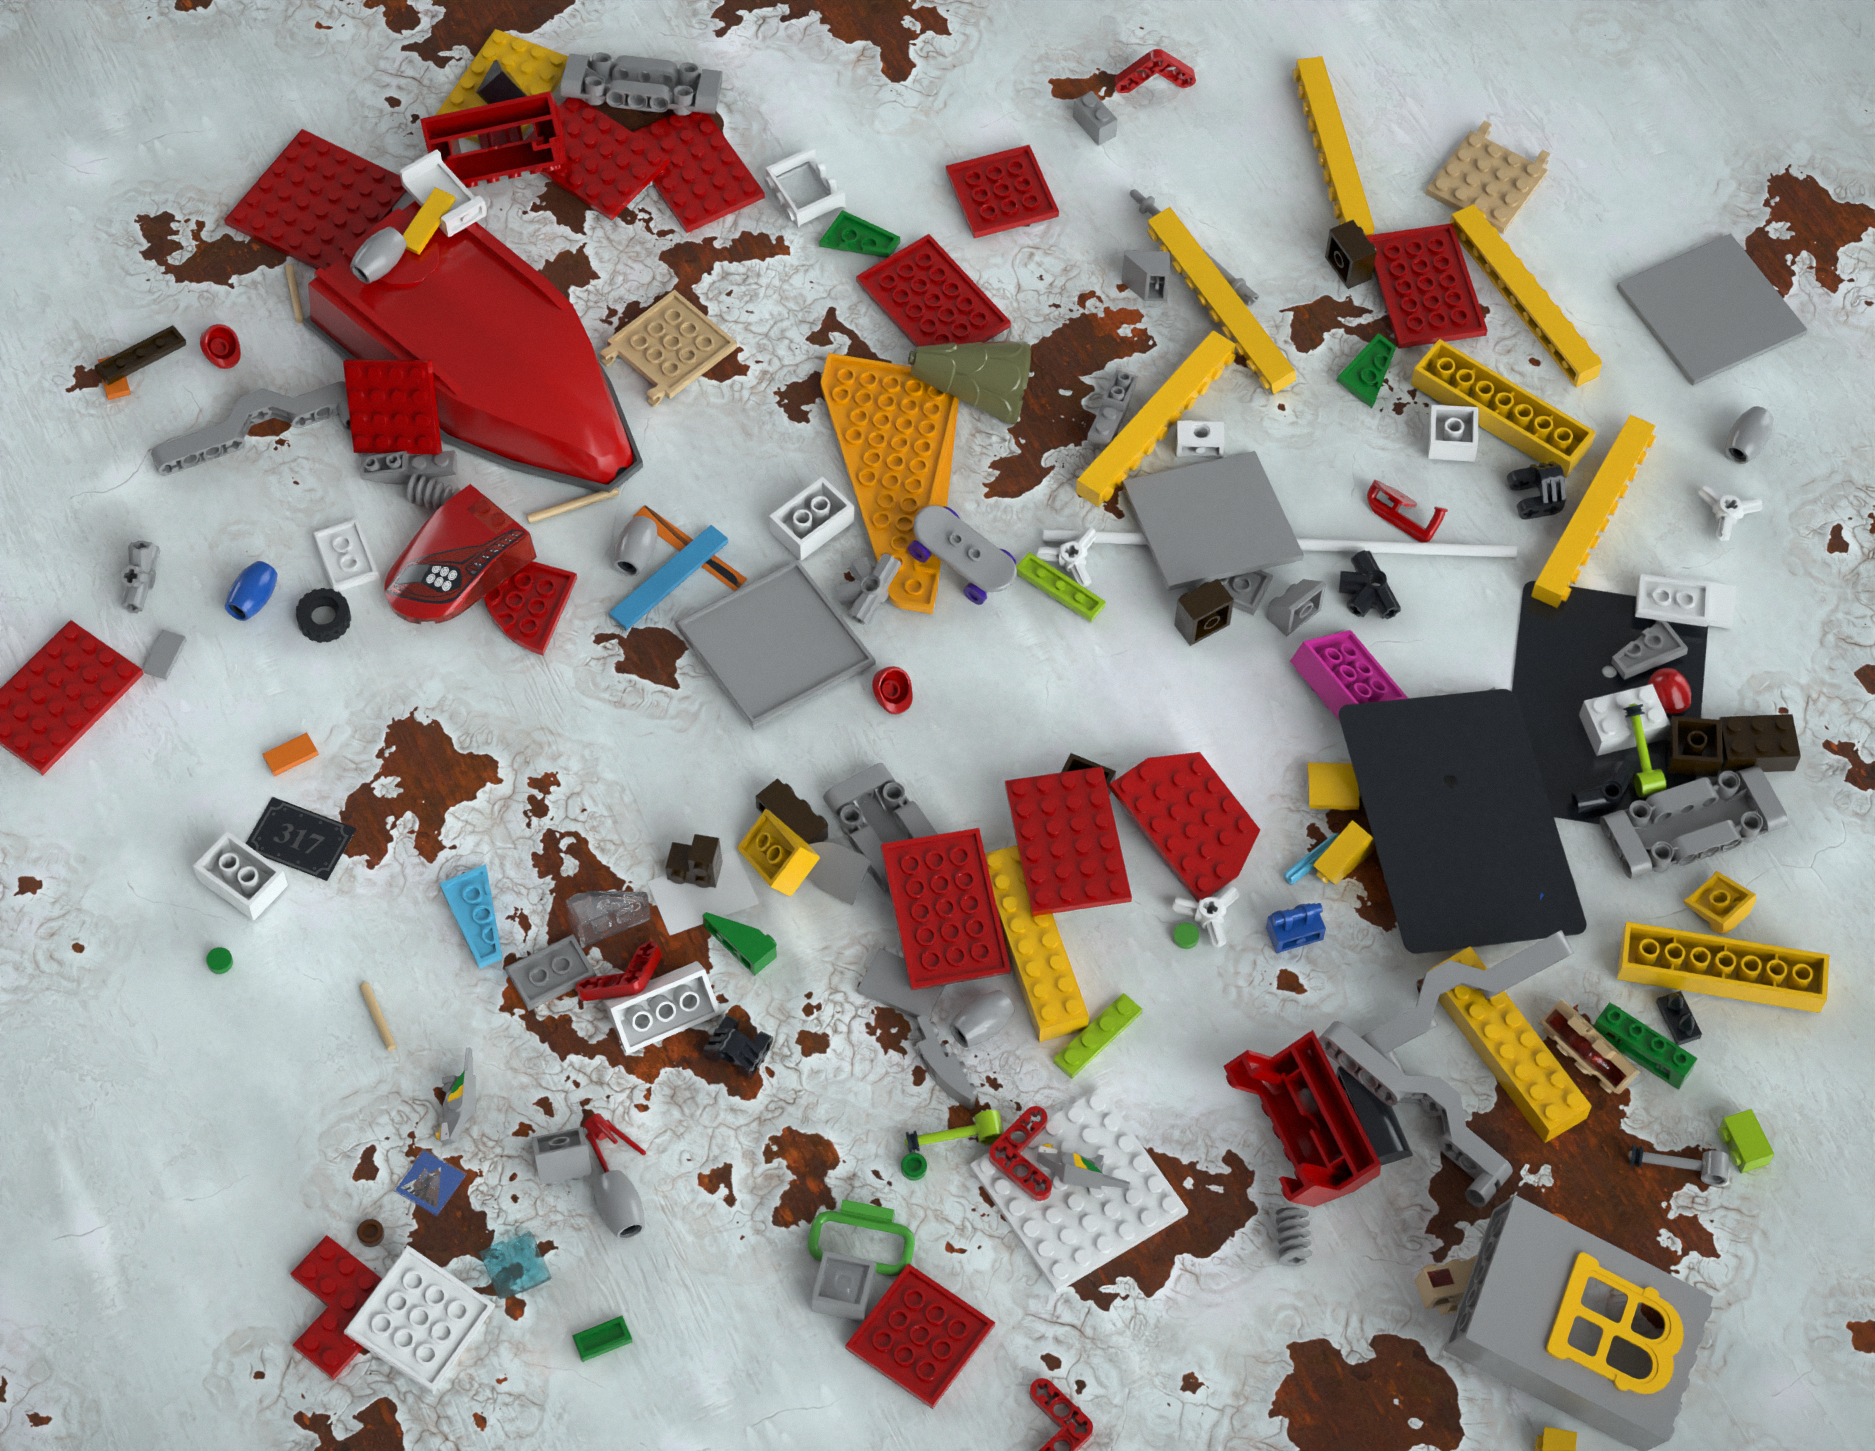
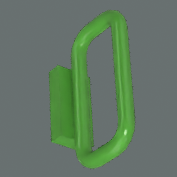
[808,1199,915,1276]

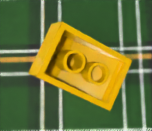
[737,809,820,897]

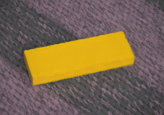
[403,187,456,255]

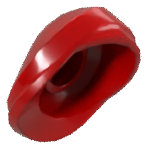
[200,324,241,369]
[872,666,913,714]
[1648,668,1691,714]

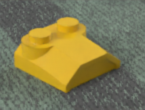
[1684,871,1756,933]

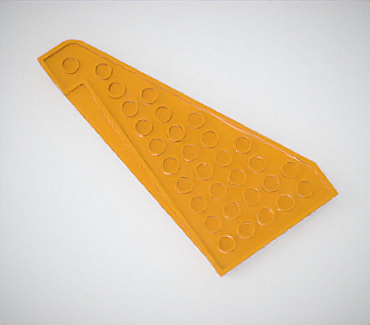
[820,353,959,614]

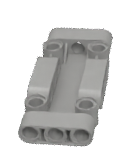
[560,52,723,115]
[823,763,938,895]
[1600,765,1788,879]

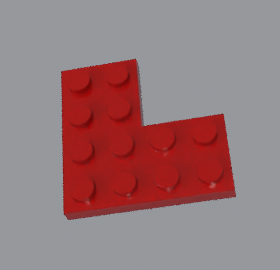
[290,1235,382,1381]

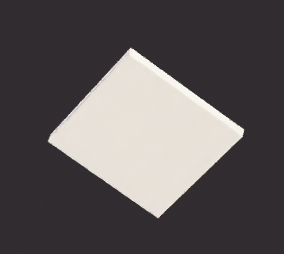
[344,1245,496,1394]

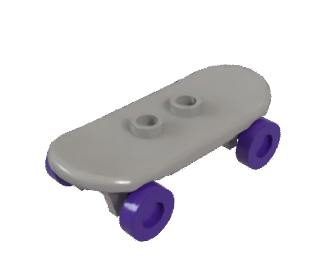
[908,505,1017,605]

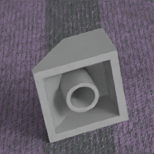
[1267,579,1326,637]
[532,1127,592,1186]

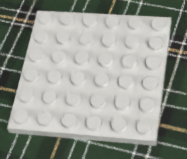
[970,1088,1188,1293]

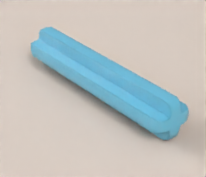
[1284,833,1339,885]

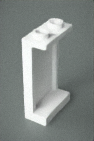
[400,150,487,238]

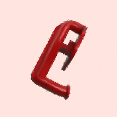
[1367,480,1448,543]

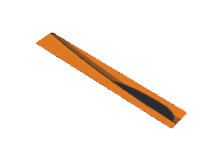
[633,505,747,591]

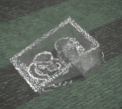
[566,891,651,948]

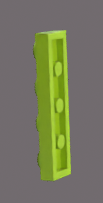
[1016,552,1106,622]
[1053,993,1142,1079]

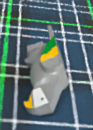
[435,1047,476,1144]
[1037,1144,1130,1189]

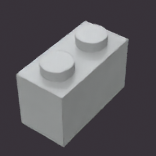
[1073,91,1118,146]

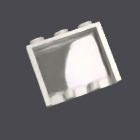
[765,146,846,228]

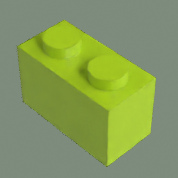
[1718,1109,1774,1174]

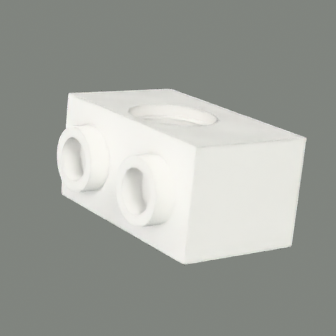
[1176,420,1225,458]

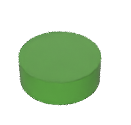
[1173,923,1199,949]

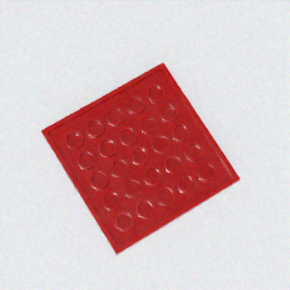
[224,129,407,270]

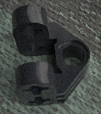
[1507,461,1566,520]
[703,1015,773,1079]

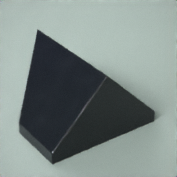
[476,60,527,104]

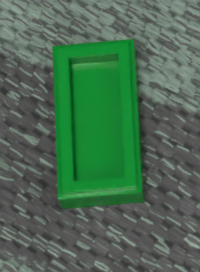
[572,1316,633,1362]

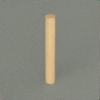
[284,264,304,323]
[359,982,397,1051]

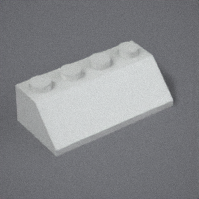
[603,961,721,1054]

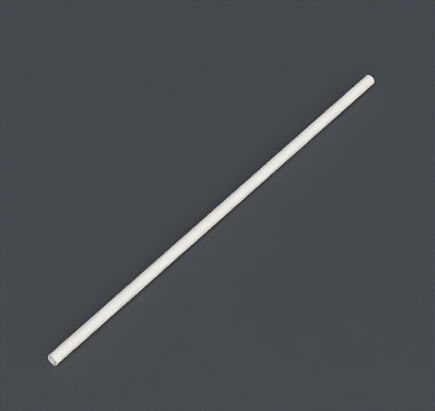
[1043,530,1517,558]

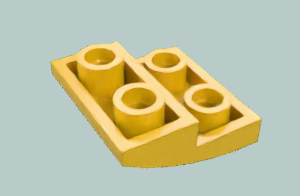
[1307,762,1359,810]

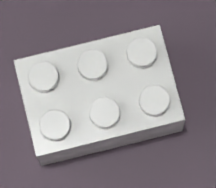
[769,476,854,561]
[1579,684,1670,756]
[193,831,288,921]

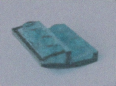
[479,1231,552,1299]

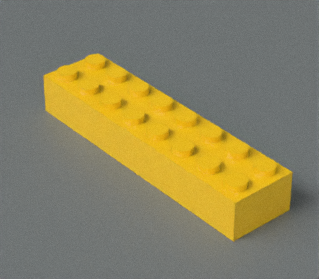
[1410,339,1596,478]
[985,845,1089,1043]
[1617,921,1830,1013]
[1429,946,1591,1143]

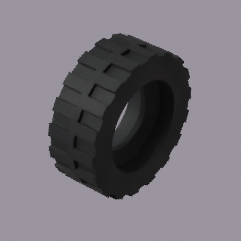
[296,588,351,643]

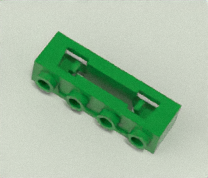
[1594,1002,1698,1090]

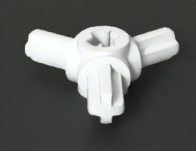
[1698,486,1762,542]
[1037,527,1098,588]
[1173,886,1239,948]

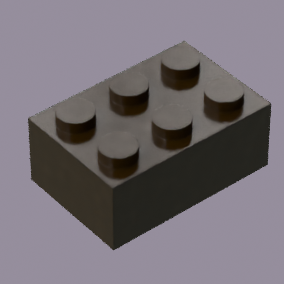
[1719,714,1801,773]

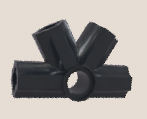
[1339,550,1401,619]

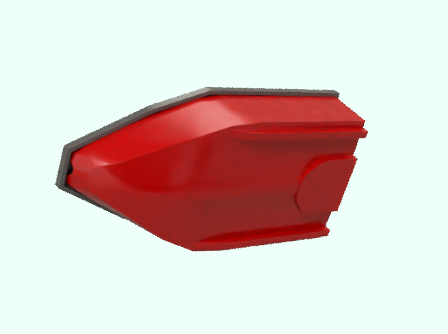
[304,201,643,493]

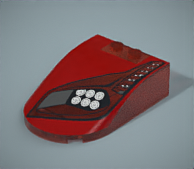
[384,484,537,624]

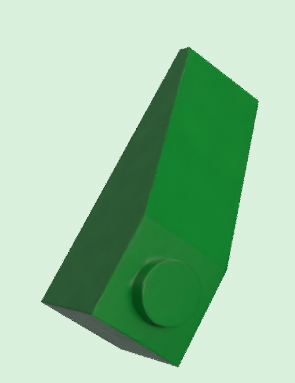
[702,912,777,976]

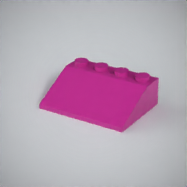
[1290,630,1409,721]

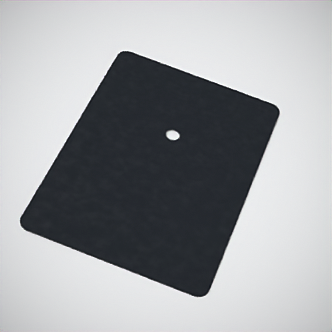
[1512,581,1708,824]
[1338,689,1587,954]

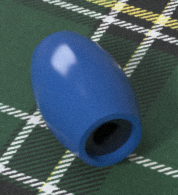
[225,561,278,621]

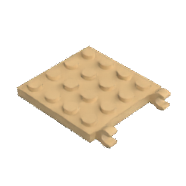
[1426,120,1550,234]
[600,290,737,407]

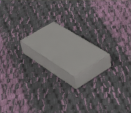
[143,630,187,680]

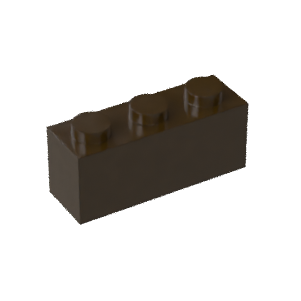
[755,778,828,844]

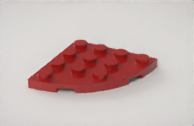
[481,549,577,656]

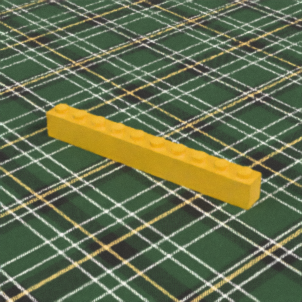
[1293,56,1375,236]
[1449,204,1602,387]
[1147,207,1296,395]
[1076,330,1236,507]
[1531,414,1656,608]

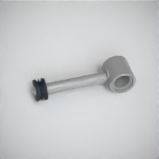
[1628,1145,1729,1185]

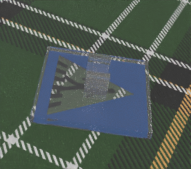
[393,1148,467,1216]

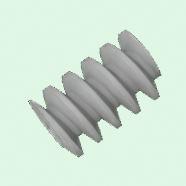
[407,473,460,511]
[1275,1207,1312,1267]

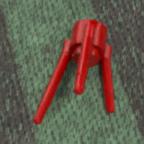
[584,1113,646,1173]

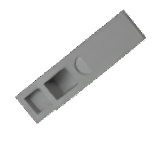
[1087,370,1138,447]
[360,450,457,484]
[916,1014,978,1110]

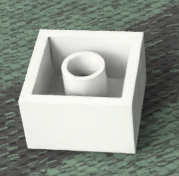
[1428,405,1478,462]

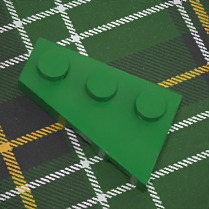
[819,210,900,258]
[1336,333,1396,408]

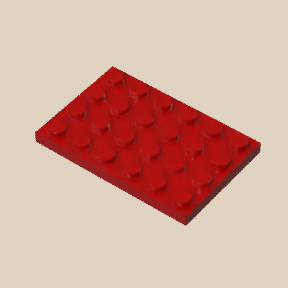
[525,97,671,221]
[633,112,765,234]
[1366,223,1488,349]
[856,234,1011,347]
[0,620,144,776]
[1005,767,1132,917]
[880,828,1011,991]

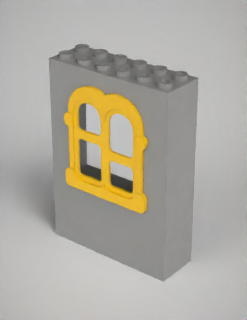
[1444,1195,1713,1451]

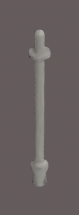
[1130,189,1259,306]

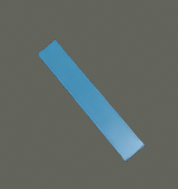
[609,525,728,631]

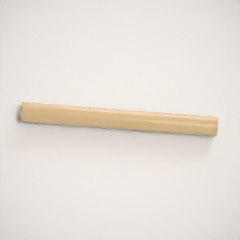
[526,487,619,524]

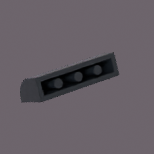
[1336,1066,1413,1166]

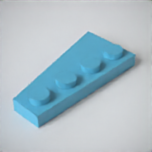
[439,864,503,969]

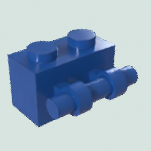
[1266,903,1326,954]

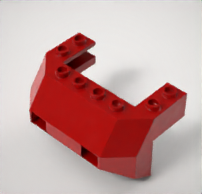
[420,91,566,188]
[1223,1030,1381,1207]

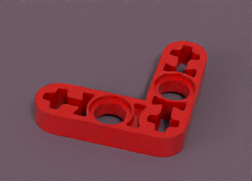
[1114,49,1196,93]
[575,941,662,1001]
[989,1106,1052,1201]
[1030,1378,1093,1451]

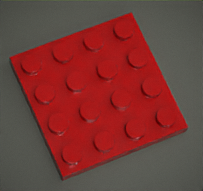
[945,144,1059,239]
[343,359,442,455]
[845,1263,995,1409]

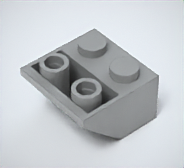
[1122,250,1170,302]

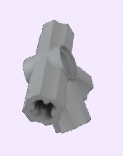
[120,541,160,613]
[837,553,902,625]

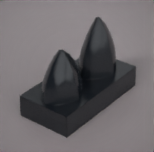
[1656,991,1702,1046]

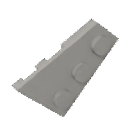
[1612,620,1688,680]

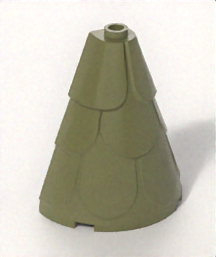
[908,341,1031,425]

